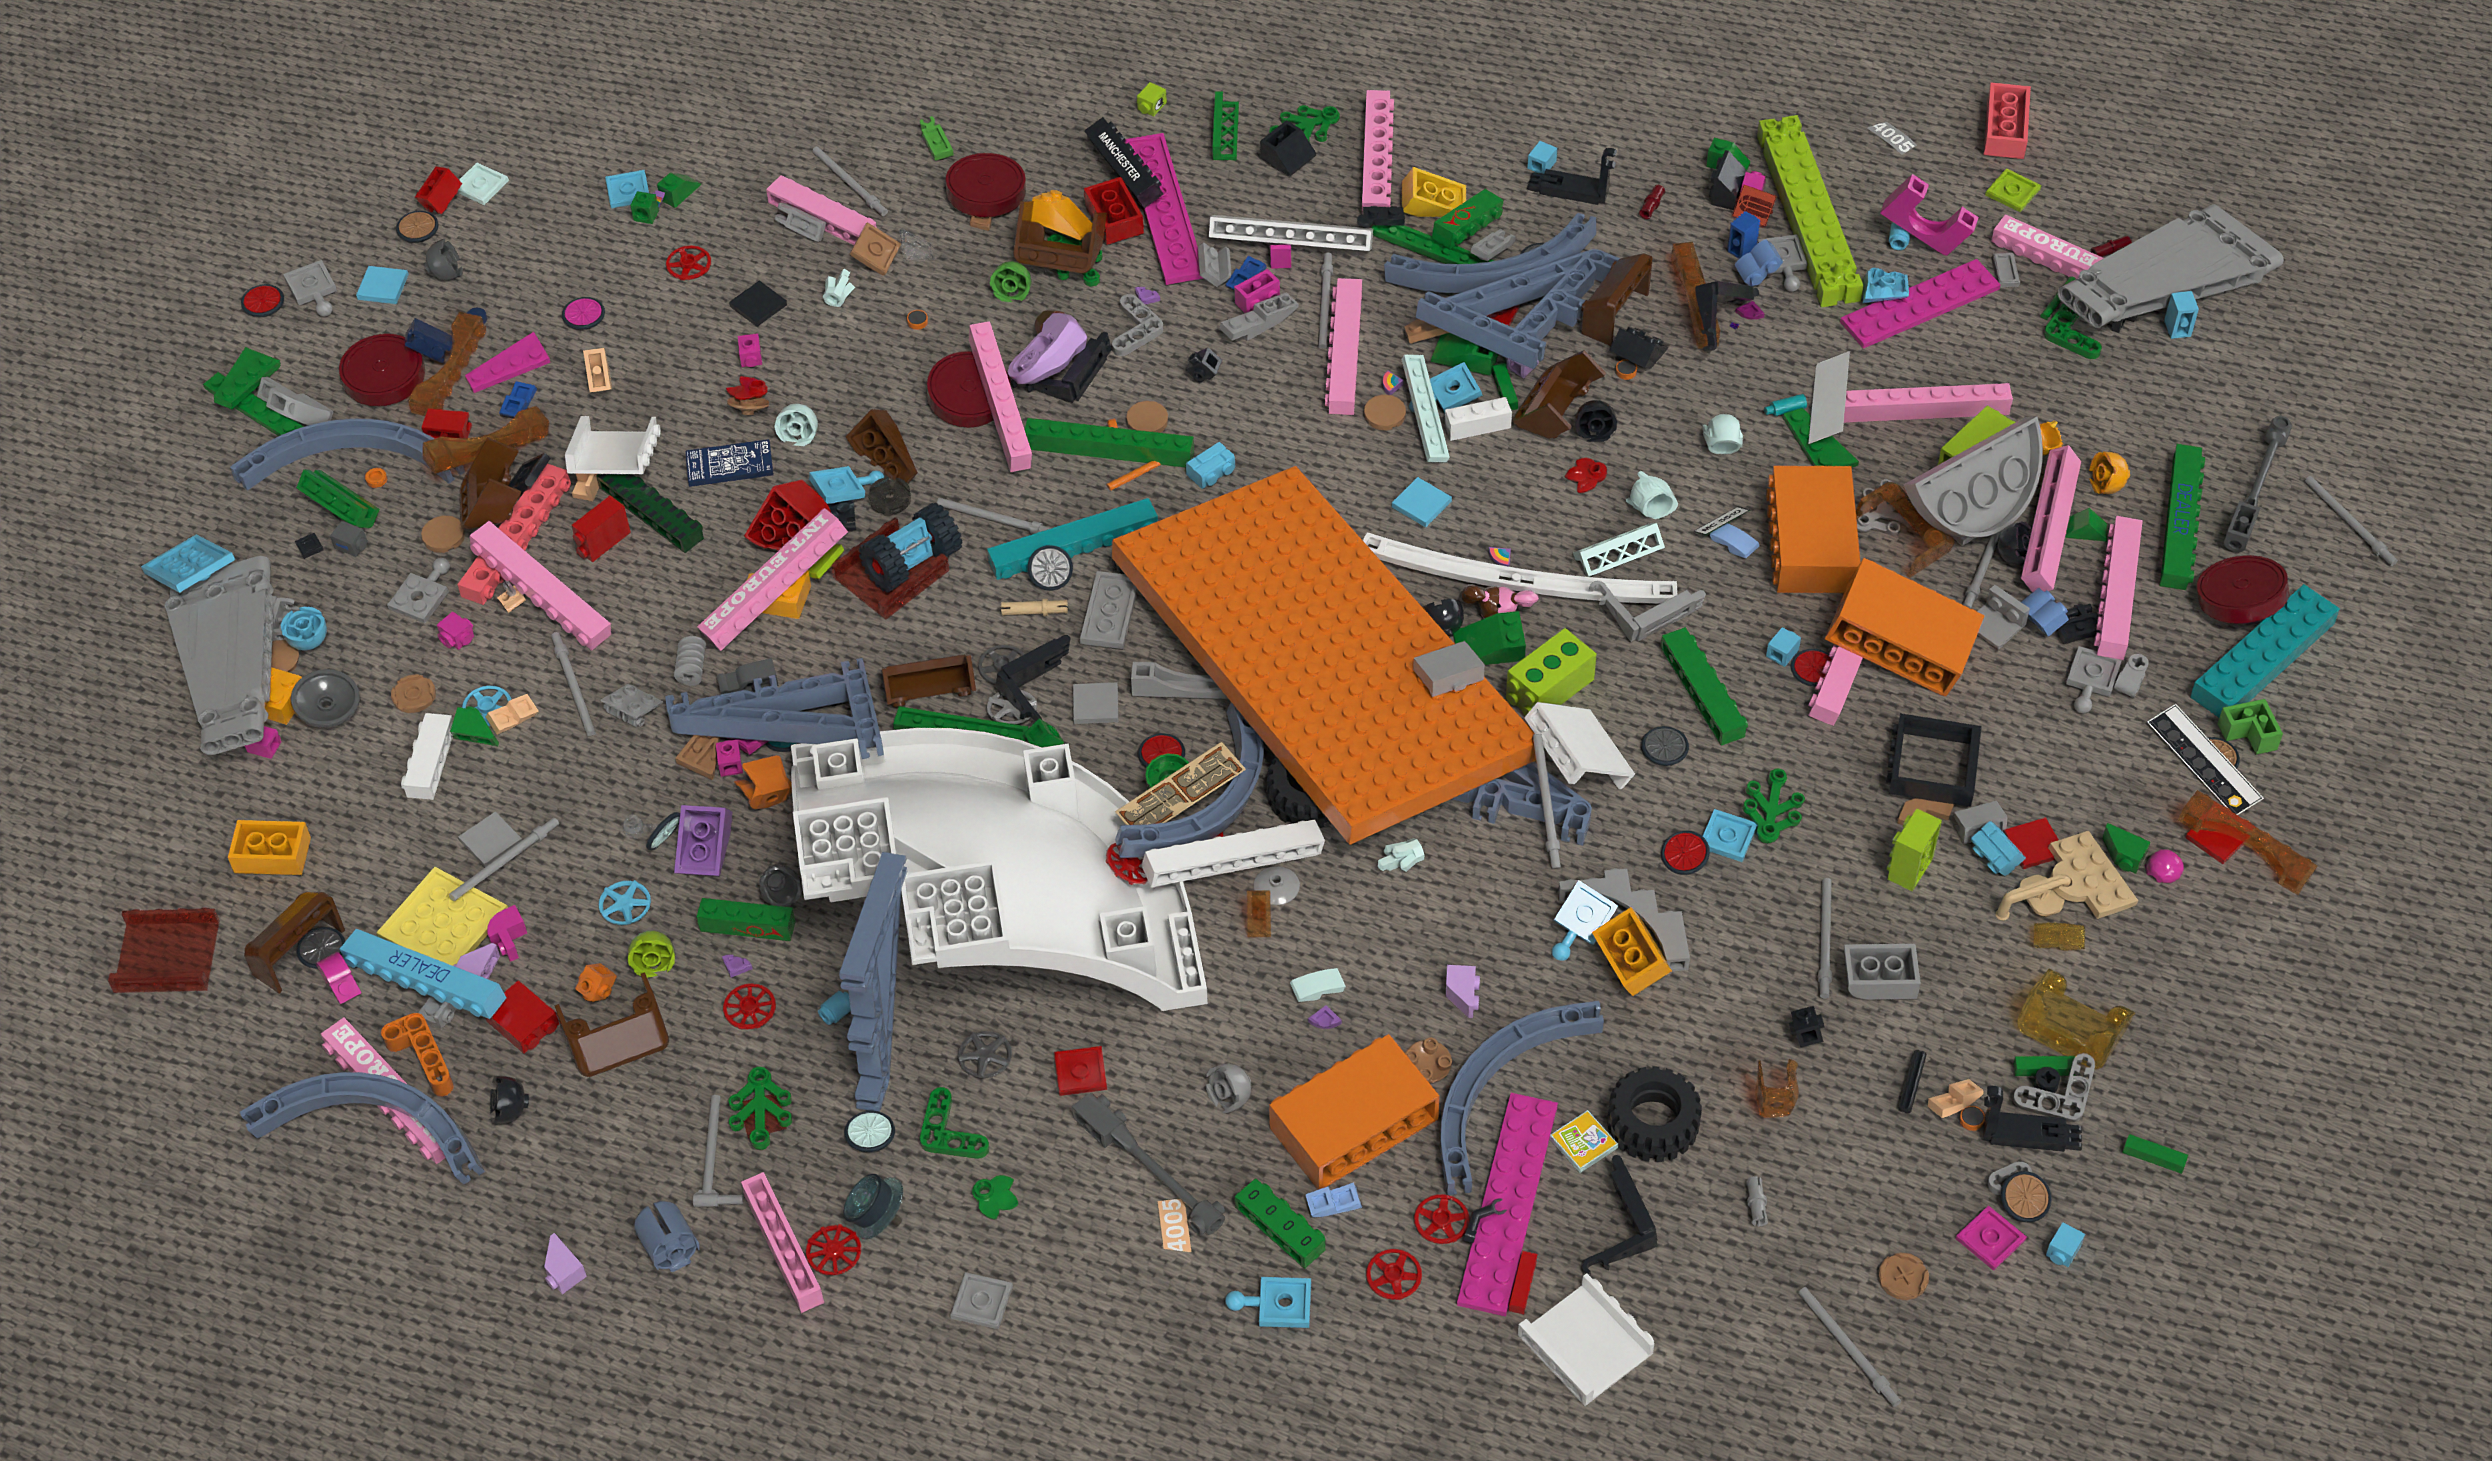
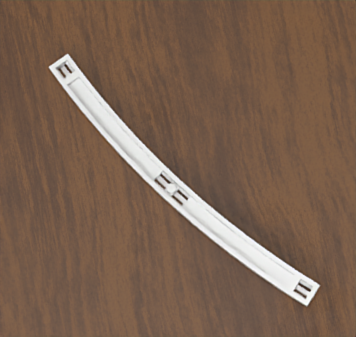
[1363,532,1677,604]

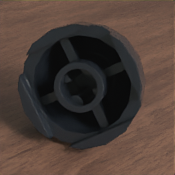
[1575,400,1617,442]
[1996,521,2032,566]
[1423,599,1464,638]
[490,1076,529,1124]

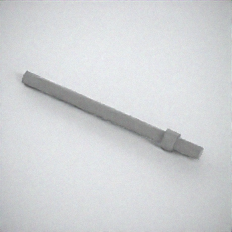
[812,146,888,216]
[1318,253,1333,349]
[2305,476,2398,566]
[937,497,1051,534]
[1963,531,2001,609]
[551,632,596,736]
[1533,734,1561,869]
[449,817,559,901]
[1818,878,1832,999]
[1799,1287,1901,1407]

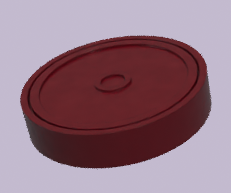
[946,153,1026,217]
[339,334,425,406]
[927,351,1011,428]
[2197,555,2289,623]

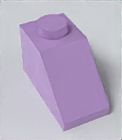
[453,943,500,979]
[544,1233,587,1294]

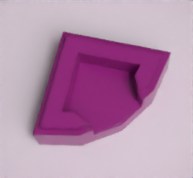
[1735,301,1765,320]

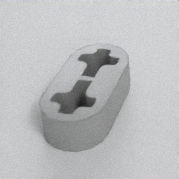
[1988,1161,2032,1195]

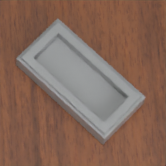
[1992,253,2020,287]

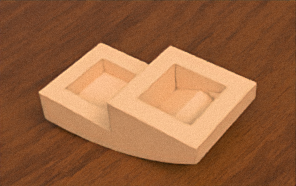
[486,694,539,735]
[1928,1079,1983,1118]

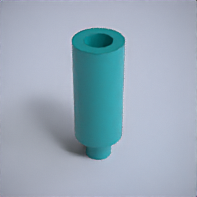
[1764,394,1807,417]

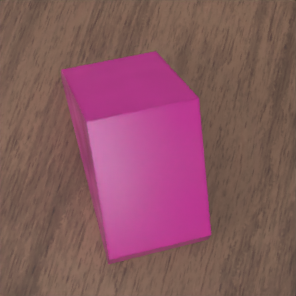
[1270,244,1291,269]

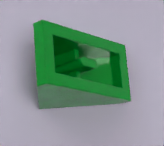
[2065,508,2107,542]

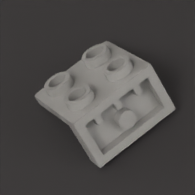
[1977,585,2030,649]

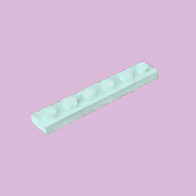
[1402,355,1450,462]

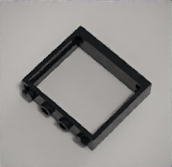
[1886,713,1982,807]

